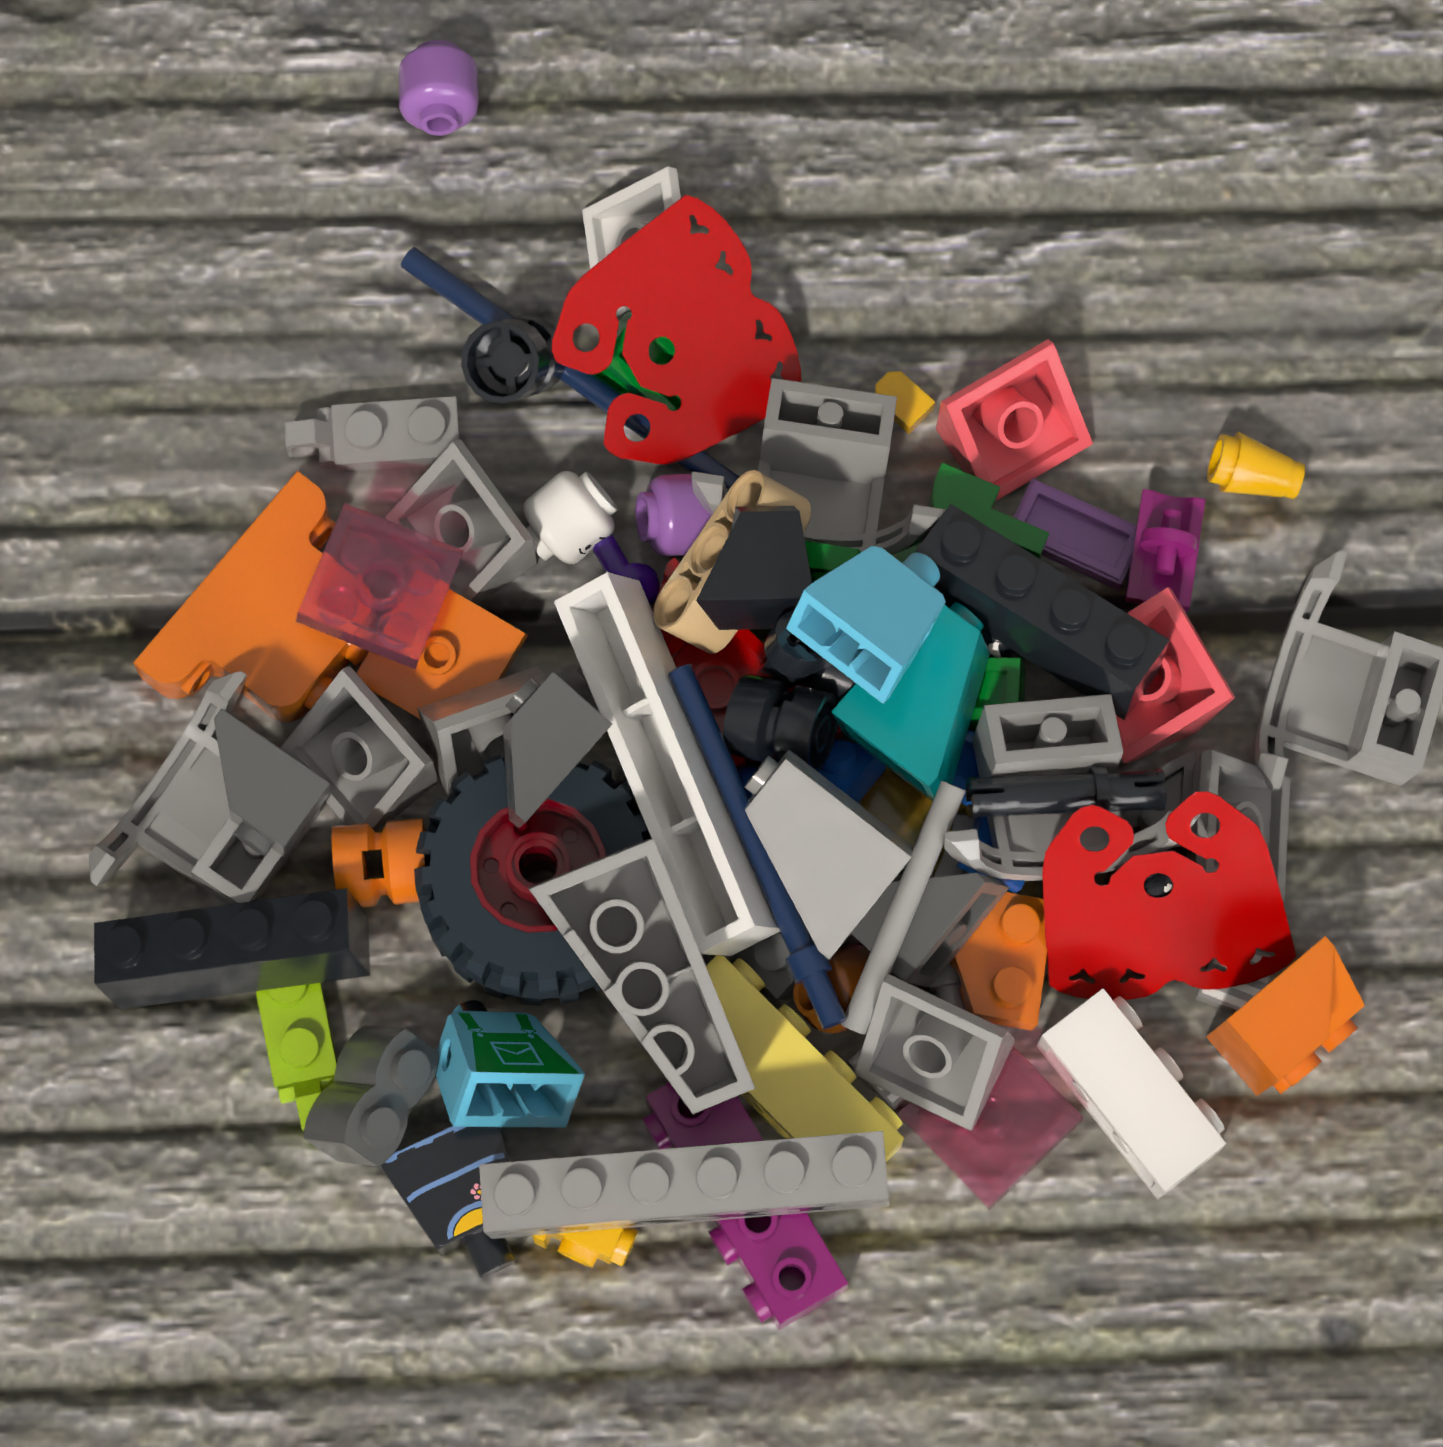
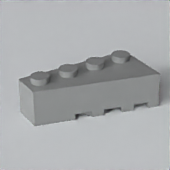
[528,838,755,1114]

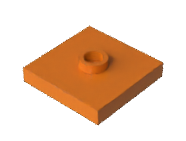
[356,570,528,720]

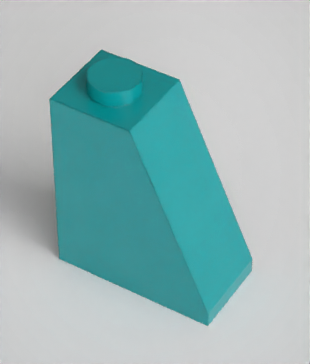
[832,602,990,802]

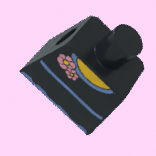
[381,1126,516,1278]

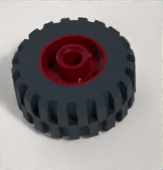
[414,754,651,1006]

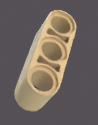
[653,470,811,654]

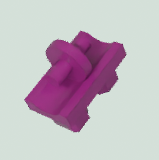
[1125,489,1205,612]

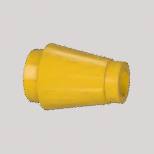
[1207,432,1305,499]

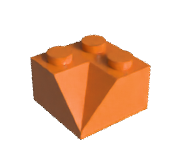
[1206,936,1365,1096]

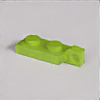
[256,982,337,1130]

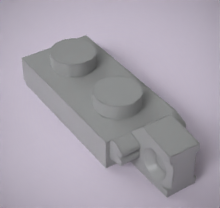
[284,396,460,472]

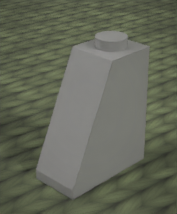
[744,750,913,959]

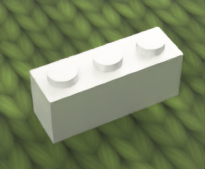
[1036,989,1227,1200]

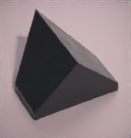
[696,506,812,630]

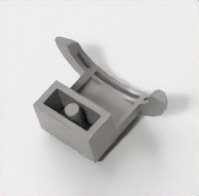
[691,378,946,555]
[1255,550,1443,791]
[88,671,320,905]
[944,694,1201,881]

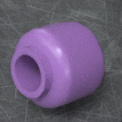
[399,40,479,136]
[635,474,711,557]

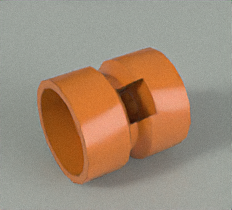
[331,818,425,908]

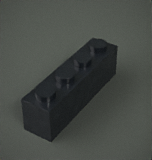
[915,504,1170,720]
[94,888,370,1009]

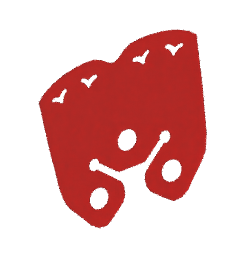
[552,195,801,464]
[1042,791,1296,1000]

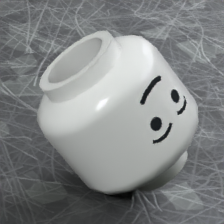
[523,471,618,564]

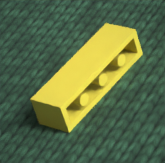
[706,955,904,1162]

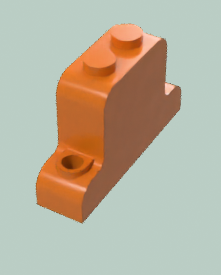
[133,471,378,722]

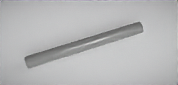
[841,781,966,1034]

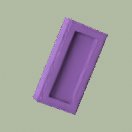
[1014,478,1136,591]

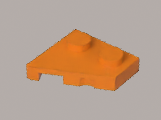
[950,892,1047,1031]

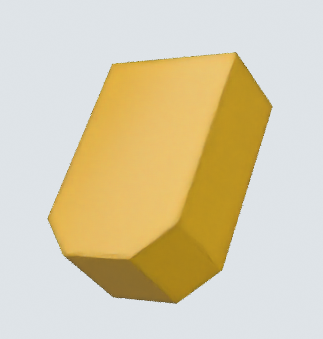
[874,371,935,434]

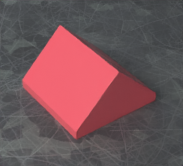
[936,339,1093,501]
[1085,587,1235,764]

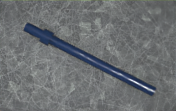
[668,664,847,1030]

